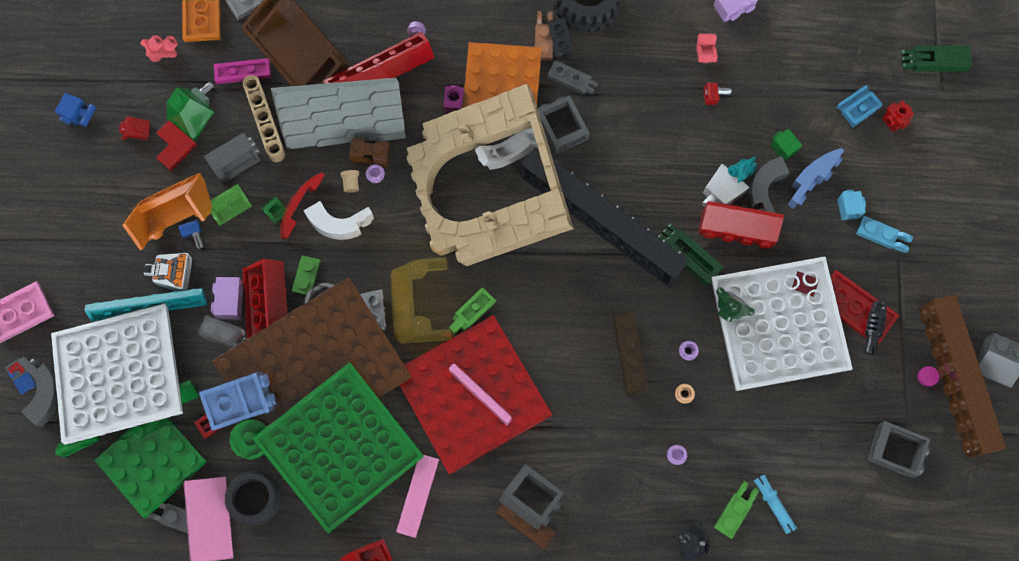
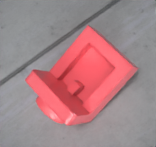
[696,34,718,63]

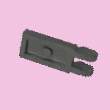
[148,503,188,534]

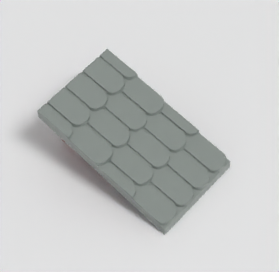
[271,66,406,149]

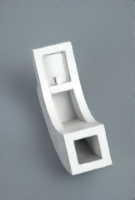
[475,128,538,170]
[304,201,374,240]

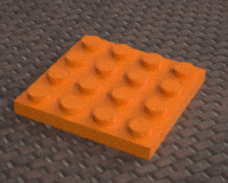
[463,42,542,108]

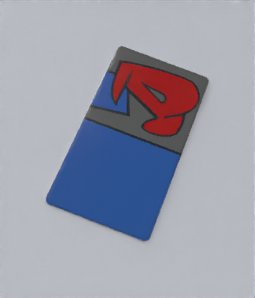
[5,358,36,395]

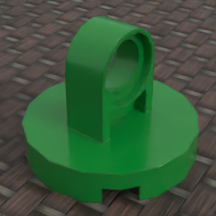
[230,418,267,460]

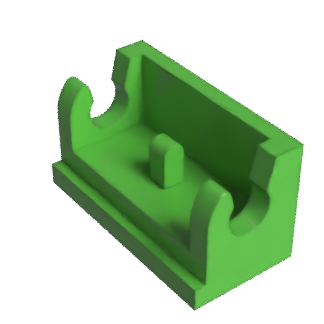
[211,184,252,226]

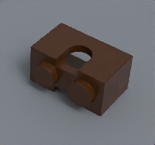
[349,137,391,167]

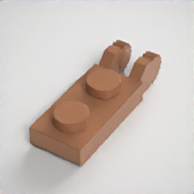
[535,11,553,60]

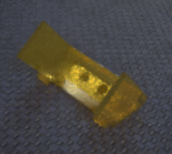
[390,257,452,343]

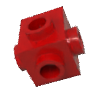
[882,101,915,132]

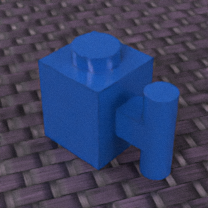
[55,93,96,127]

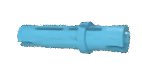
[754,474,797,534]

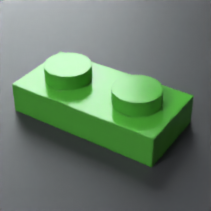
[292,256,321,296]

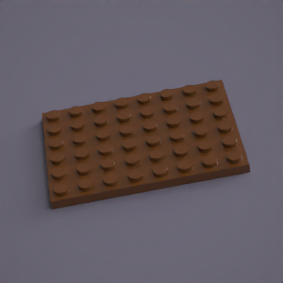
[212,277,412,426]

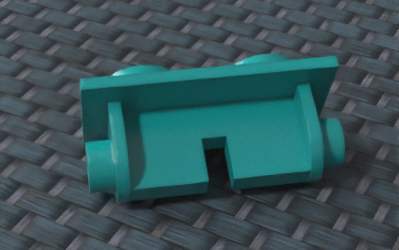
[728,156,757,183]

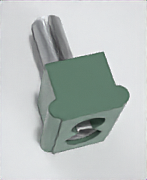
[191,82,214,105]

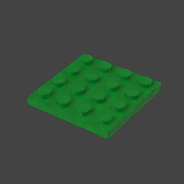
[94,417,207,519]

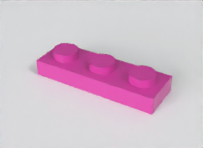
[214,58,271,84]

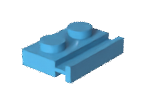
[836,85,883,127]

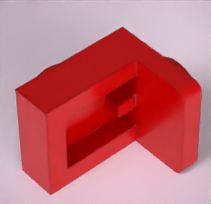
[119,116,150,140]

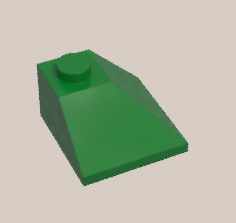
[167,87,215,141]

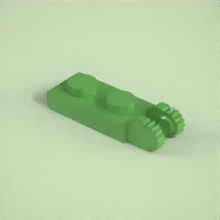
[714,481,759,539]

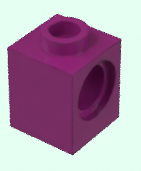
[443,85,464,114]

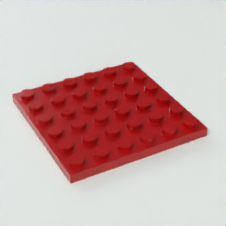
[399,315,552,475]

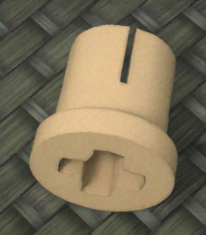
[340,170,359,193]

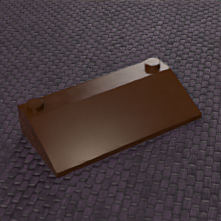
[241,0,352,86]

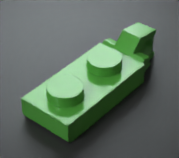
[449,287,496,335]

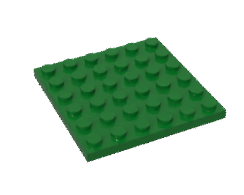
[252,362,424,533]

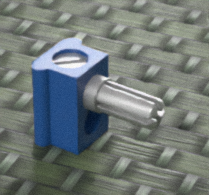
[178,220,203,249]

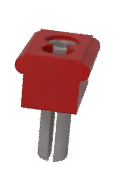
[703,82,731,105]

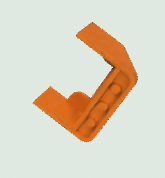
[122,173,212,250]

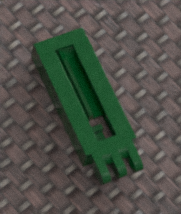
[901,46,972,72]
[657,224,724,287]

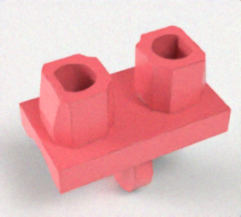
[140,35,178,62]

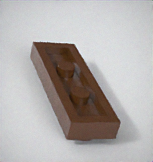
[496,504,556,550]

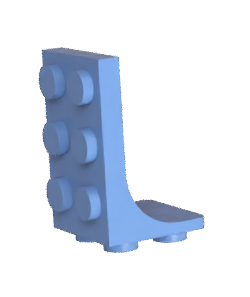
[199,371,277,431]

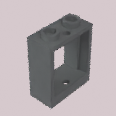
[538,95,589,154]
[204,133,261,184]
[867,421,931,478]
[499,464,564,530]

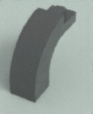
[749,156,789,213]
[18,357,58,428]

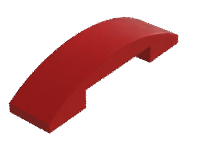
[280,172,325,240]

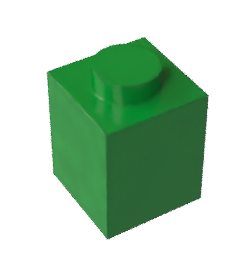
[770,129,803,161]

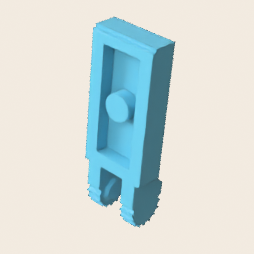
[856,216,913,253]

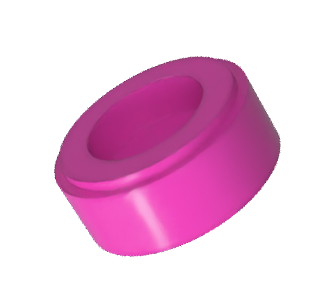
[917,366,939,387]

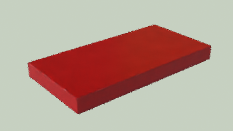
[830,270,899,345]

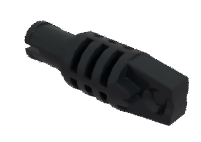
[864,301,887,355]

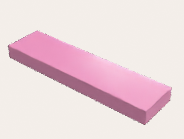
[449,364,511,426]
[396,455,439,538]

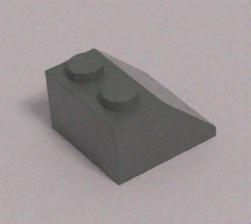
[977,333,1019,388]

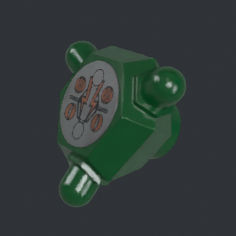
[716,287,755,322]

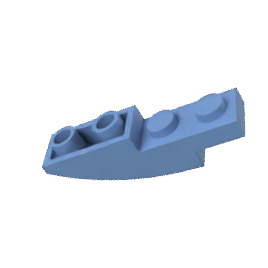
[787,148,844,209]

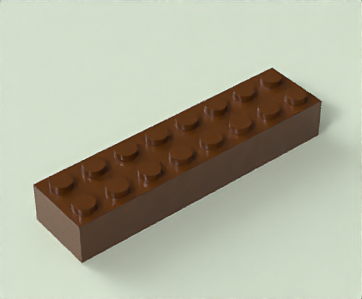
[920,295,1006,458]

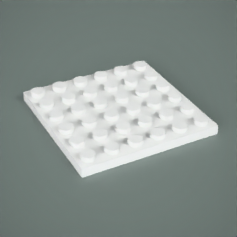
[712,257,852,391]
[51,304,183,445]

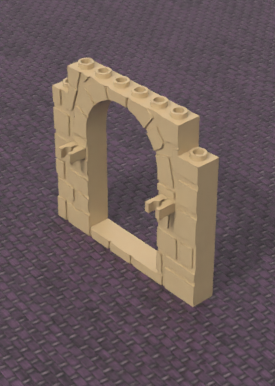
[407,84,573,266]

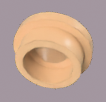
[675,384,695,404]

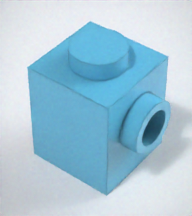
[837,190,866,220]

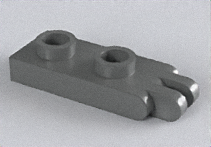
[547,60,598,94]

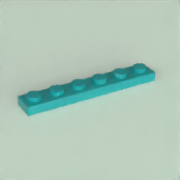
[85,288,207,322]

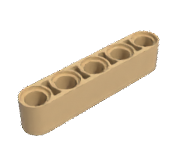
[243,75,285,162]

